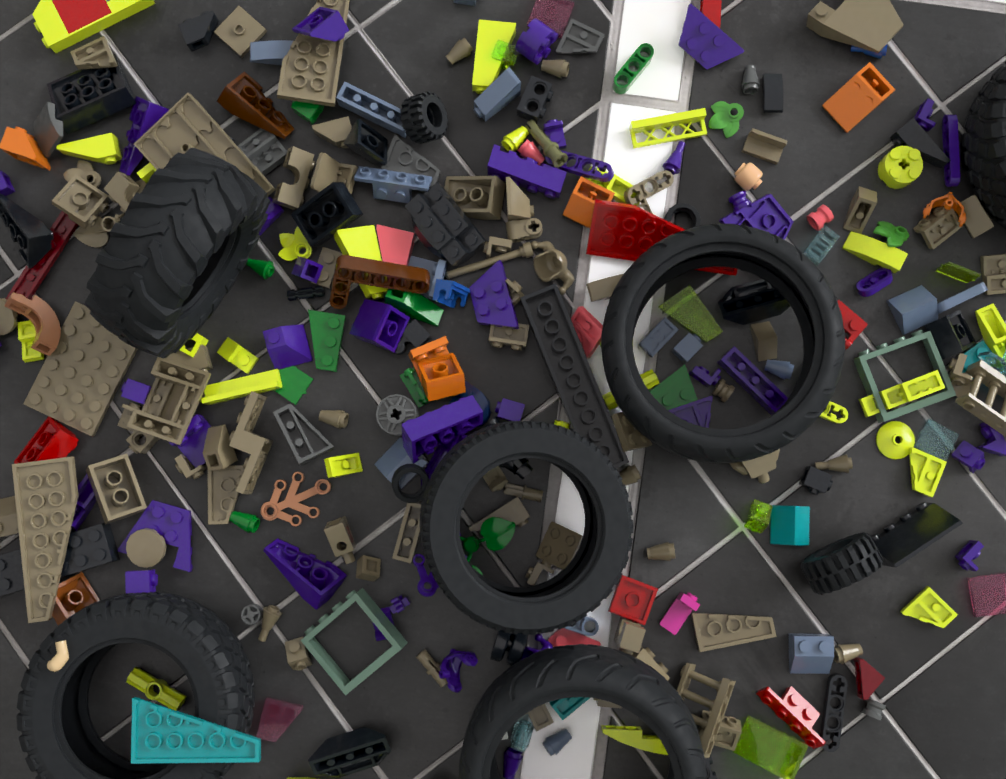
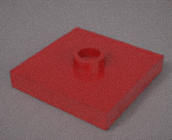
[608,575,658,626]

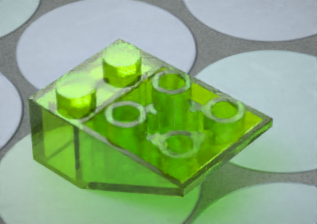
[733,715,808,779]

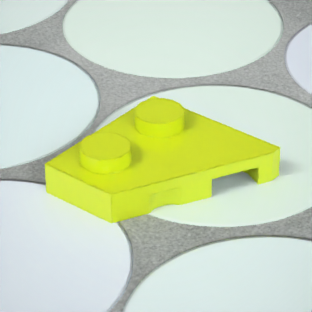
[909,447,947,497]
[900,585,958,628]

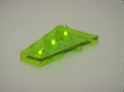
[658,285,723,343]

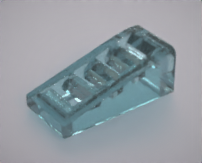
[803,225,840,266]

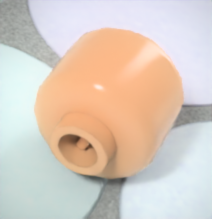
[734,162,763,191]

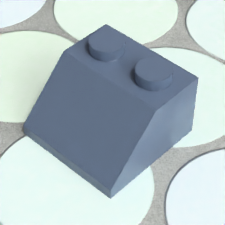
[374,437,428,490]
[788,633,834,674]

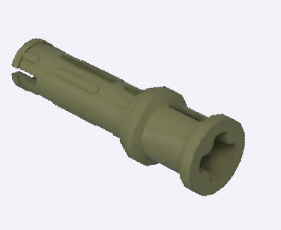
[525,120,568,168]

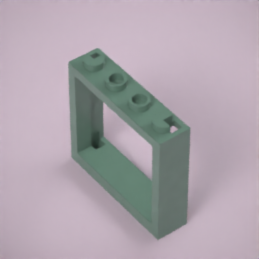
[853,330,956,423]
[301,588,408,696]

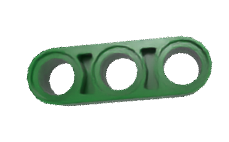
[612,43,654,94]

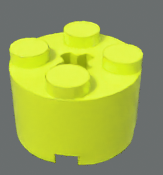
[878,146,923,189]

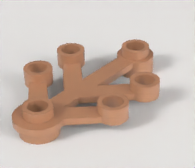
[260,472,331,526]

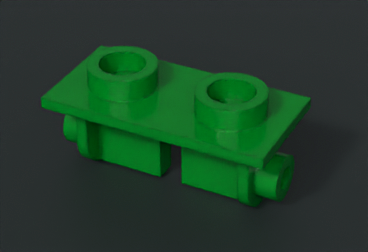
[400,367,430,408]

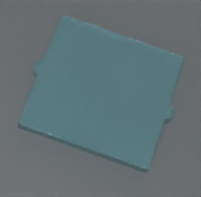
[914,419,959,461]

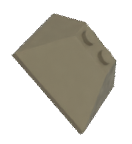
[126,357,211,445]

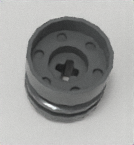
[376,394,419,437]

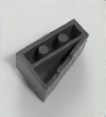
[273,403,334,466]

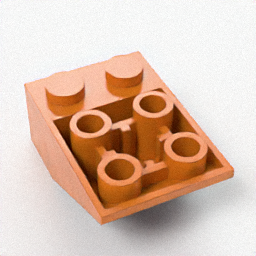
[822,62,895,133]

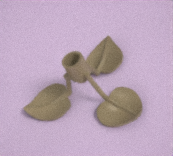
[73,180,146,248]

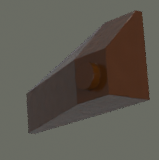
[217,72,294,139]

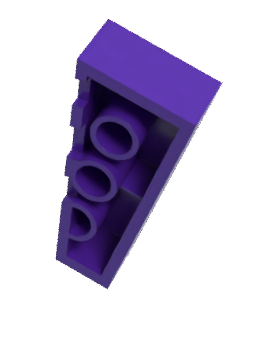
[487,144,567,199]
[401,395,483,464]

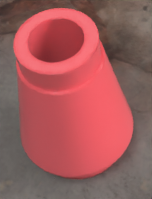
[517,139,545,165]

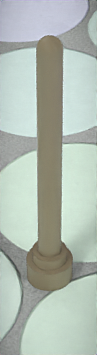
[445,242,534,279]

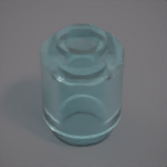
[510,719,534,752]

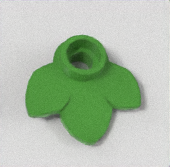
[709,101,744,138]
[873,221,909,247]

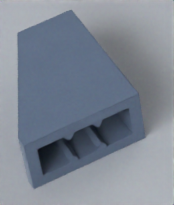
[473,67,521,122]

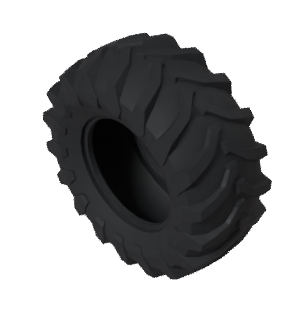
[85,148,270,358]

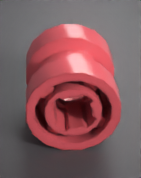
[807,204,834,231]

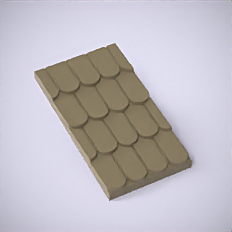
[134,92,276,197]

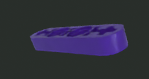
[942,114,960,187]
[545,150,614,182]

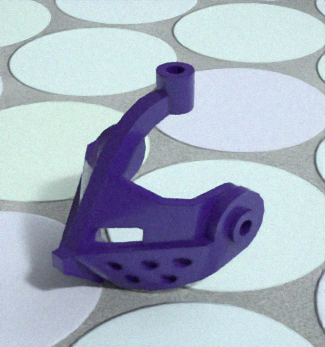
[439,649,478,693]

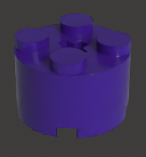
[516,18,559,65]

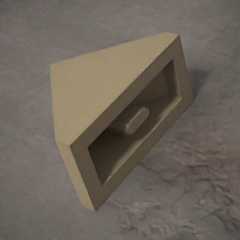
[750,321,777,362]

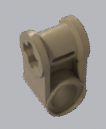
[506,218,543,243]

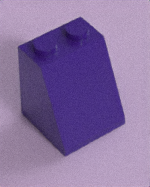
[349,299,410,352]

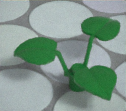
[460,517,516,576]

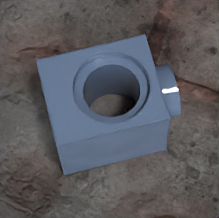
[671,332,703,364]

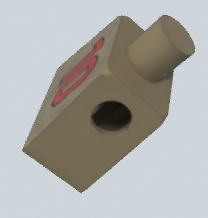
[324,516,356,564]

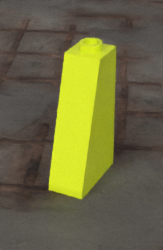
[472,20,516,94]
[334,225,388,300]

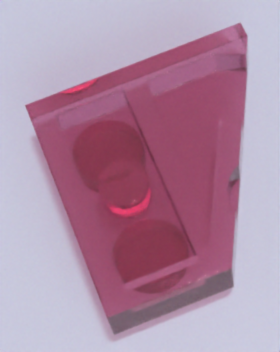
[256,697,304,742]

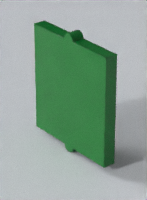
[274,366,314,405]

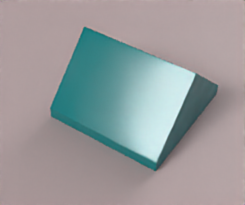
[770,505,810,545]

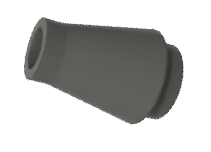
[741,65,760,95]

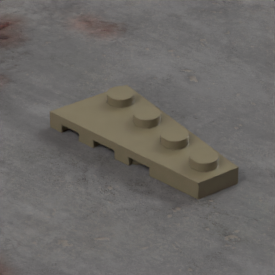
[691,613,777,652]

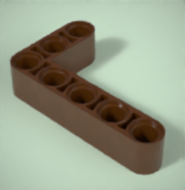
[330,255,430,309]

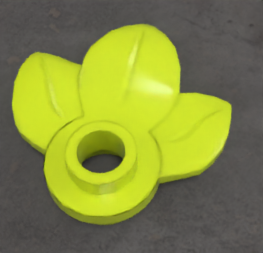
[278,226,312,261]

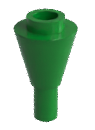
[246,258,275,279]

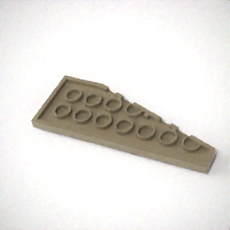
[277,0,350,107]
[12,457,78,623]

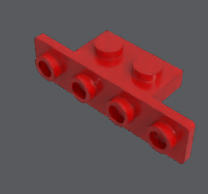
[756,686,826,749]

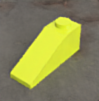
[56,133,122,165]

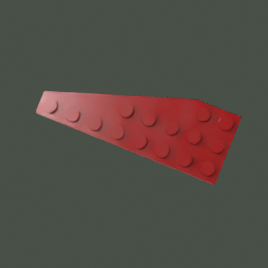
[586,199,738,276]

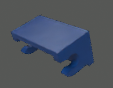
[432,279,470,308]

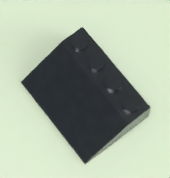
[47,54,136,134]
[871,502,963,568]

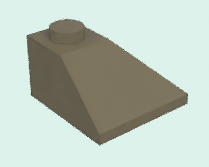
[506,177,534,221]

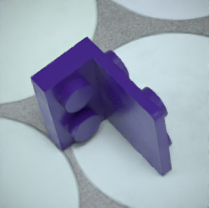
[169,414,212,468]

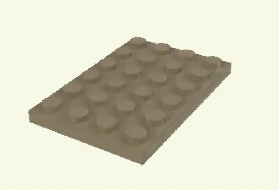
[23,301,138,437]

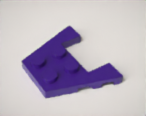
[719,194,794,240]
[118,500,192,572]

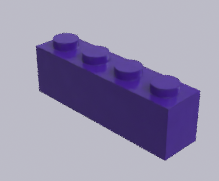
[717,346,788,416]

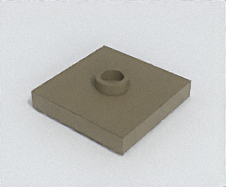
[214,6,267,58]

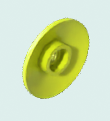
[876,421,915,459]

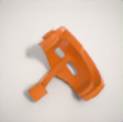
[923,192,966,227]

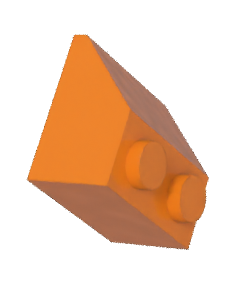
[0,126,51,171]
[417,353,466,401]

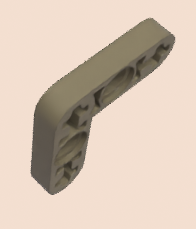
[624,170,674,214]

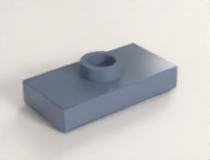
[638,317,679,357]

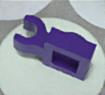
[389,595,411,614]

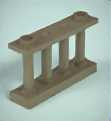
[955,360,1006,437]
[677,663,736,758]

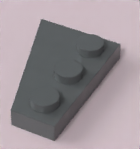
[381,134,441,188]

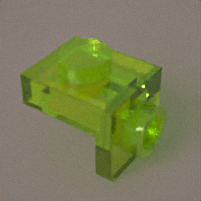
[492,40,517,70]
[744,499,772,533]

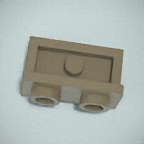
[488,323,529,351]

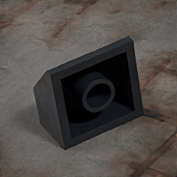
[926,310,977,360]

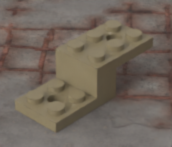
[229,391,273,494]

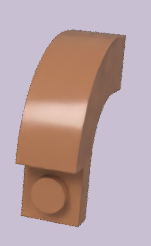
[4,292,61,356]

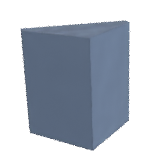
[887,285,938,335]

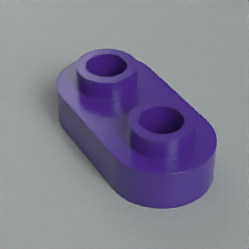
[856,268,893,297]

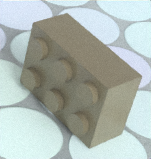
[86,454,147,525]

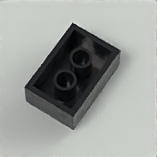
[291,182,363,247]

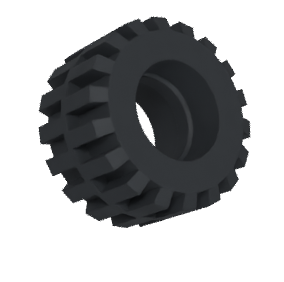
[400,91,448,144]

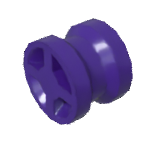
[728,190,751,211]

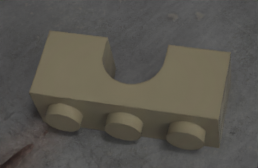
[272,146,315,210]
[104,172,140,213]
[614,617,646,655]

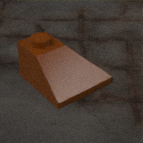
[52,572,100,626]

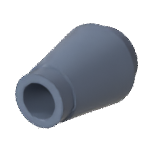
[764,359,794,380]
[542,728,572,756]

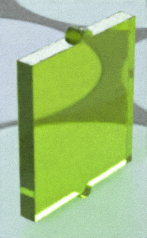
[936,262,981,283]

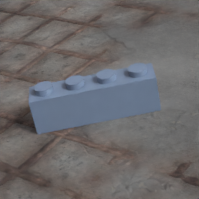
[336,81,407,138]

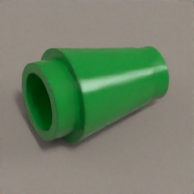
[229,511,260,533]

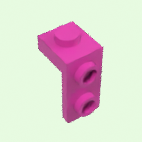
[659,592,700,635]

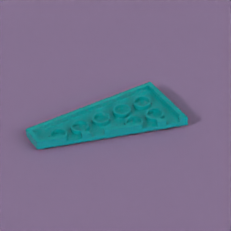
[131,697,261,764]

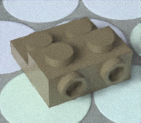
[52,174,109,229]

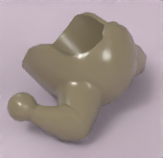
[531,241,575,295]

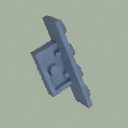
[354,166,432,203]

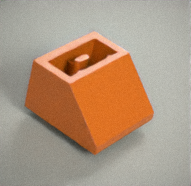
[563,177,615,229]

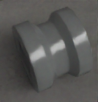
[241,604,263,625]
[862,698,886,721]

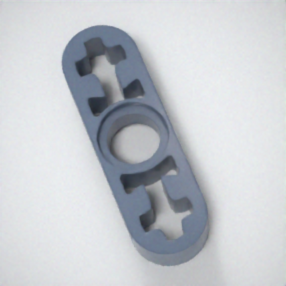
[937,281,988,314]

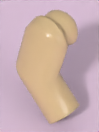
[47,640,69,672]

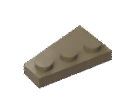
[208,465,245,525]

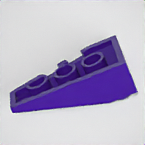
[119,96,170,176]
[263,538,347,610]

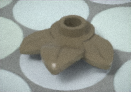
[63,160,101,188]

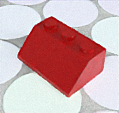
[14,416,79,464]

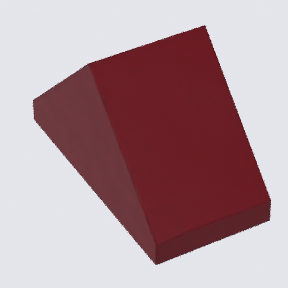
[854,657,885,700]

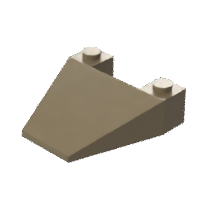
[806,0,904,53]

